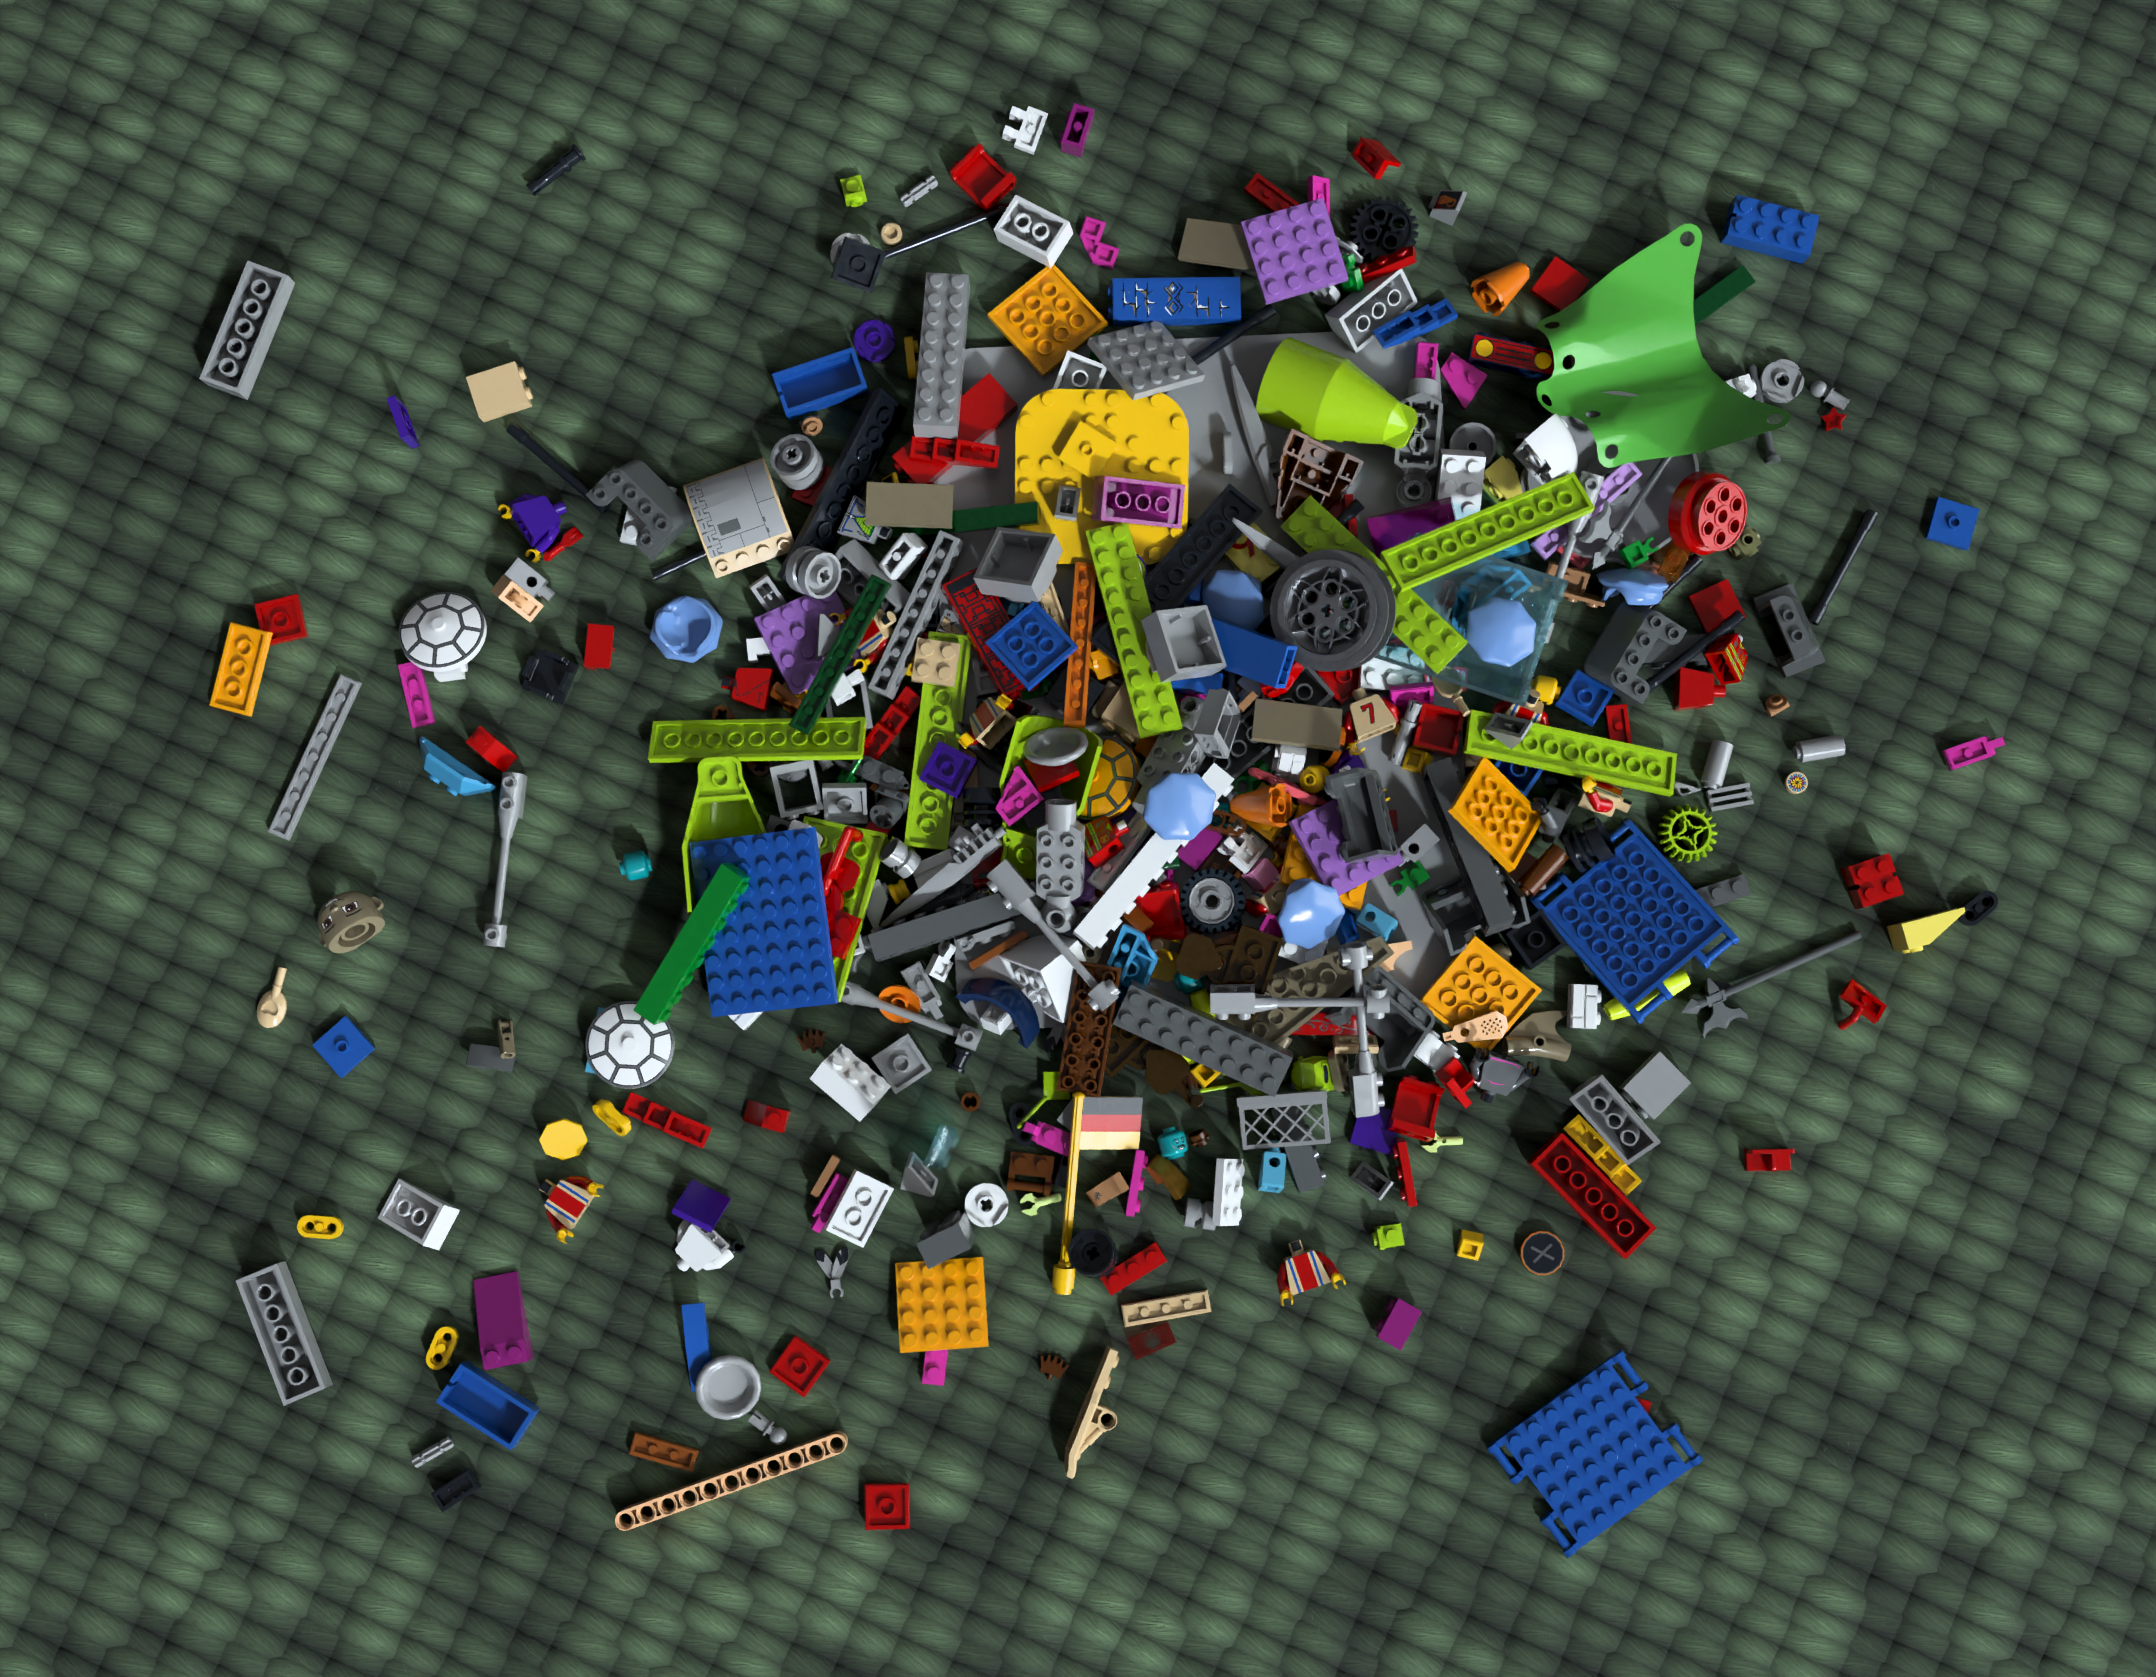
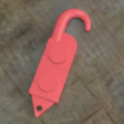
[1248,767,1328,806]

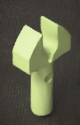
[1421,1133,1463,1153]
[1020,1193,1062,1216]

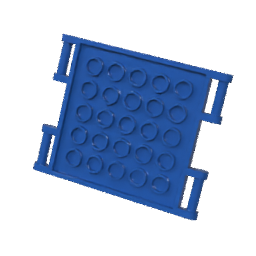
[1528,818,1740,1025]
[1486,1350,1703,1558]

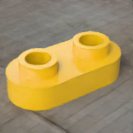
[904,336,919,379]
[592,1099,631,1136]
[297,1215,344,1239]
[426,1326,459,1370]

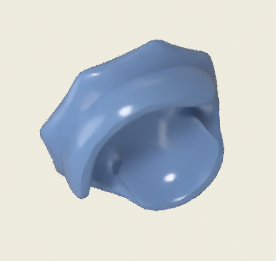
[1596,568,1669,605]
[1201,570,1265,631]
[649,595,723,663]
[1465,596,1536,667]
[1143,772,1216,840]
[1276,878,1345,949]

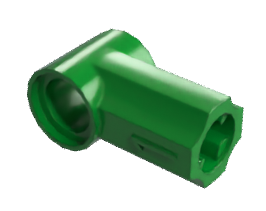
[1231,759,1273,796]

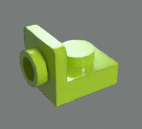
[840,175,867,207]
[1371,1223,1405,1250]

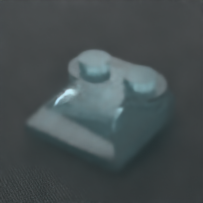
[923,1123,960,1170]

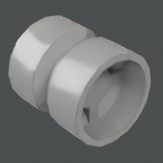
[879,838,921,878]
[1184,1198,1216,1231]

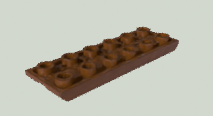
[1057,960,1122,1098]

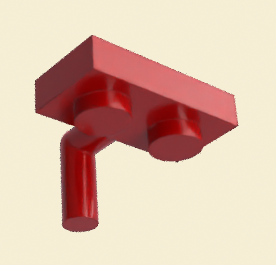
[1838,979,1887,1030]

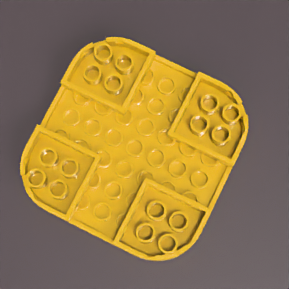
[1015,389,1189,565]

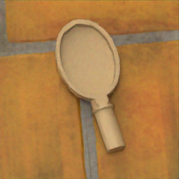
[1432,666,1471,717]
[257,967,287,1028]

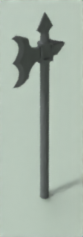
[1577,410,1701,570]
[1681,930,1862,1038]

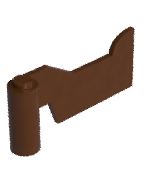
[1460,771,1569,896]

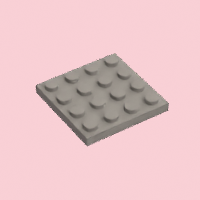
[1087,321,1205,400]

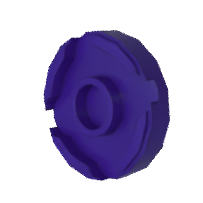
[853,319,896,363]

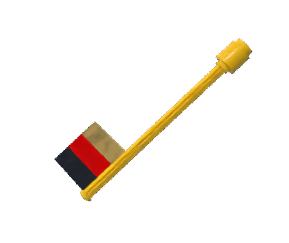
[1052,1092,1143,1295]

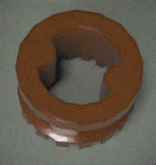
[961,1092,981,1112]

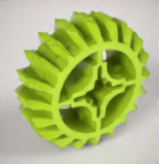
[1658,804,1718,863]

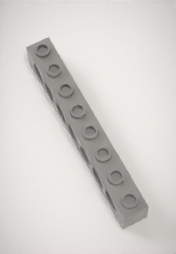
[868,530,965,700]

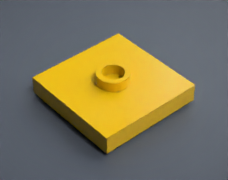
[1058,421,1118,481]

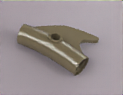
[1502,1011,1571,1062]

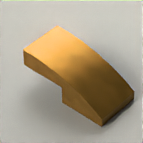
[1145,1153,1191,1200]

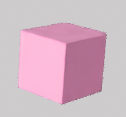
[1241,858,1278,891]

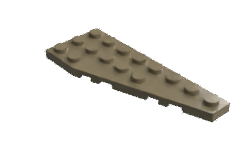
[1224,936,1394,1045]

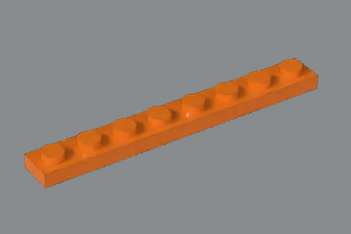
[1063,562,1096,728]

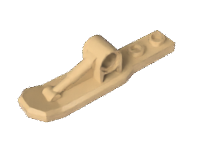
[1064,1345,1119,1479]

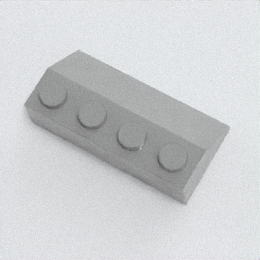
[1325,268,1418,353]
[835,539,911,626]
[1569,1074,1661,1166]

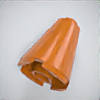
[1471,262,1530,317]
[1229,783,1292,827]

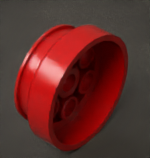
[1668,471,1747,555]

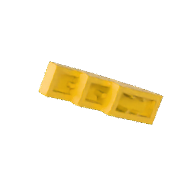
[1563,1114,1642,1196]

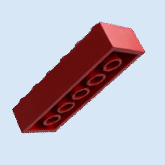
[1526,1132,1656,1259]

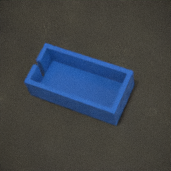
[1721,195,1820,264]
[772,347,869,420]
[436,1361,540,1450]

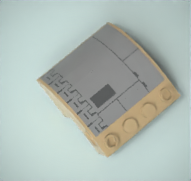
[683,457,795,578]

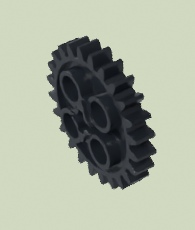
[1349,196,1419,263]

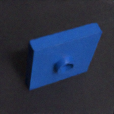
[1925,497,1979,551]
[1555,669,1615,727]
[312,1016,376,1078]

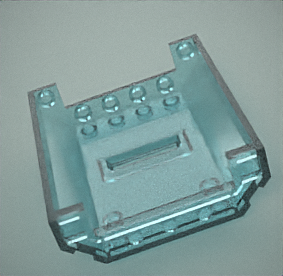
[1374,531,1569,707]

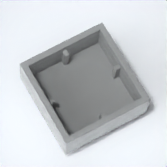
[973,527,1063,604]
[1141,605,1227,683]

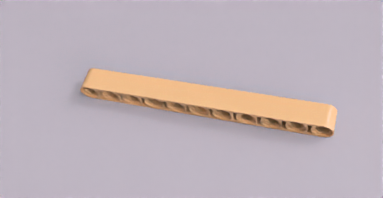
[615,1431,848,1531]

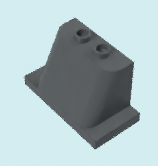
[1751,583,1826,678]

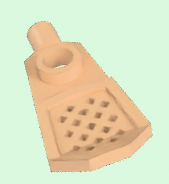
[1442,1010,1508,1043]

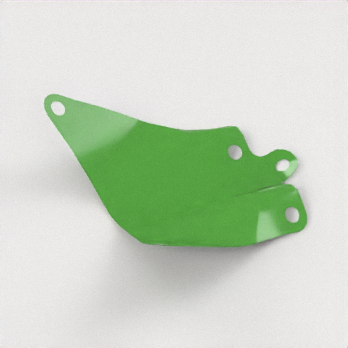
[1536,223,1791,468]

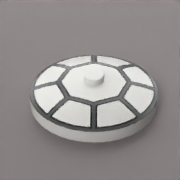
[398,592,487,672]
[585,1001,674,1089]

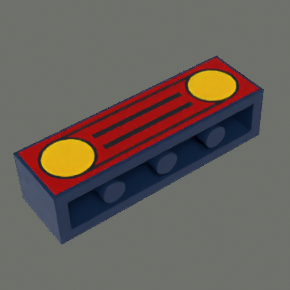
[1466,332,1554,381]

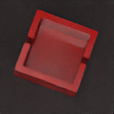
[1410,703,1464,758]
[1840,853,1904,909]

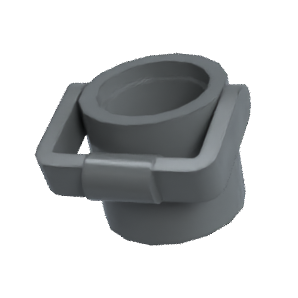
[870,785,909,830]

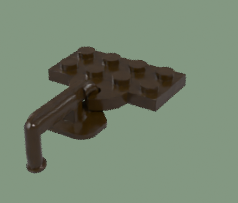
[1150,924,1284,1022]
[1105,1012,1204,1109]

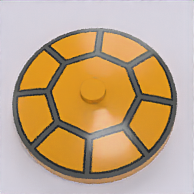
[1077,737,1140,822]

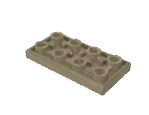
[1178,218,1255,271]
[865,482,954,529]
[1251,698,1343,751]

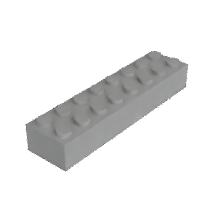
[913,272,970,439]

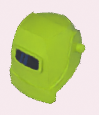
[1290,1056,1335,1092]

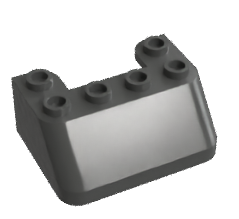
[586,460,693,562]
[1582,601,1687,704]
[1324,767,1398,864]
[1422,864,1531,956]
[1325,966,1435,1072]

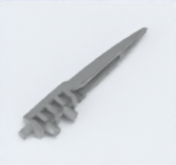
[1230,362,1280,507]
[1233,517,1355,609]
[879,823,1007,927]

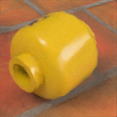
[1529,675,1561,705]
[1299,765,1330,793]

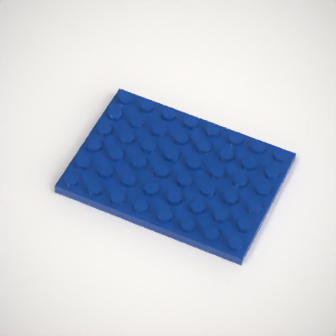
[689,827,838,1017]

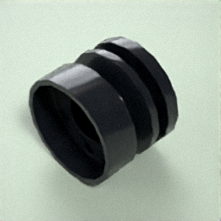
[963,787,1003,831]
[1562,816,1616,873]
[1068,1229,1118,1279]

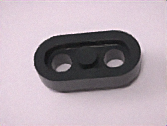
[1958,891,1998,926]
[1009,1102,1034,1146]

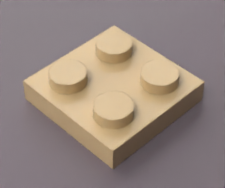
[911,638,961,688]

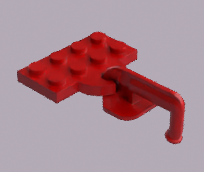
[820,826,863,960]

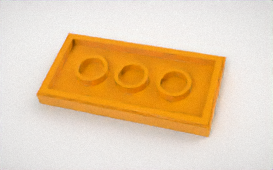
[209,622,273,717]

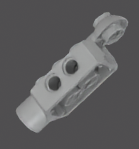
[1394,378,1443,507]
[1132,697,1206,815]
[1036,799,1085,933]

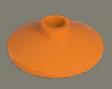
[878,985,921,1023]

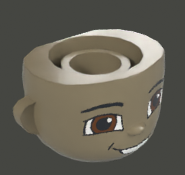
[317,891,385,953]

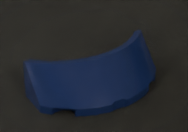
[956,978,1040,1049]

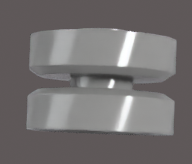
[1447,422,1497,468]
[770,434,825,490]
[785,546,842,599]

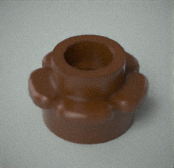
[1189,1128,1210,1148]

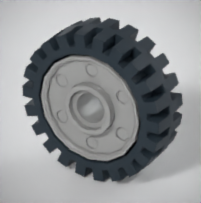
[1180,869,1246,934]

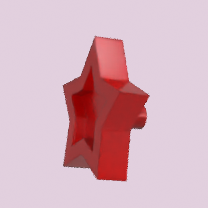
[1821,407,1847,431]

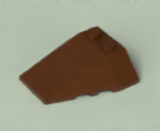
[1274,428,1364,521]

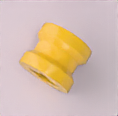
[887,878,911,905]

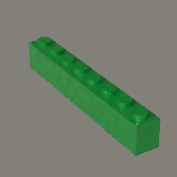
[634,862,751,1025]

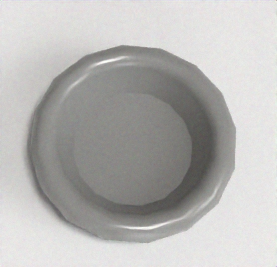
[1023,727,1088,766]
[695,1355,762,1420]

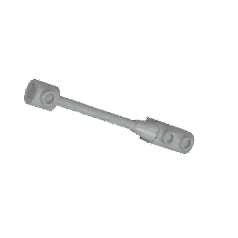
[1533,470,1604,644]
[483,772,527,947]
[986,859,1121,1011]
[1339,941,1385,1118]
[841,980,983,1051]
[1210,984,1390,1020]

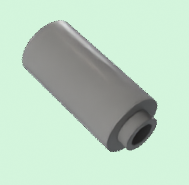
[1793,734,1845,763]
[1700,740,1733,790]

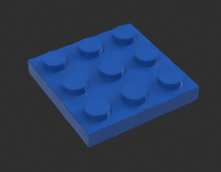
[985,601,1078,691]

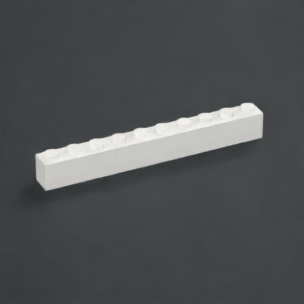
[1073,763,1234,950]

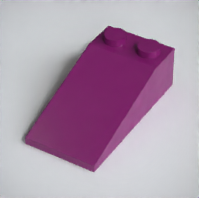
[1091,476,1185,529]
[1366,497,1457,559]
[473,1271,534,1370]

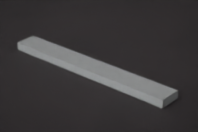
[267,674,362,841]

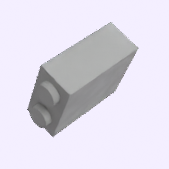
[1618,1051,1691,1120]

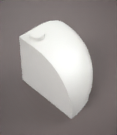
[1513,414,1578,485]
[1000,934,1086,1023]

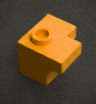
[1089,649,1119,683]

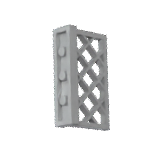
[1237,1089,1331,1150]

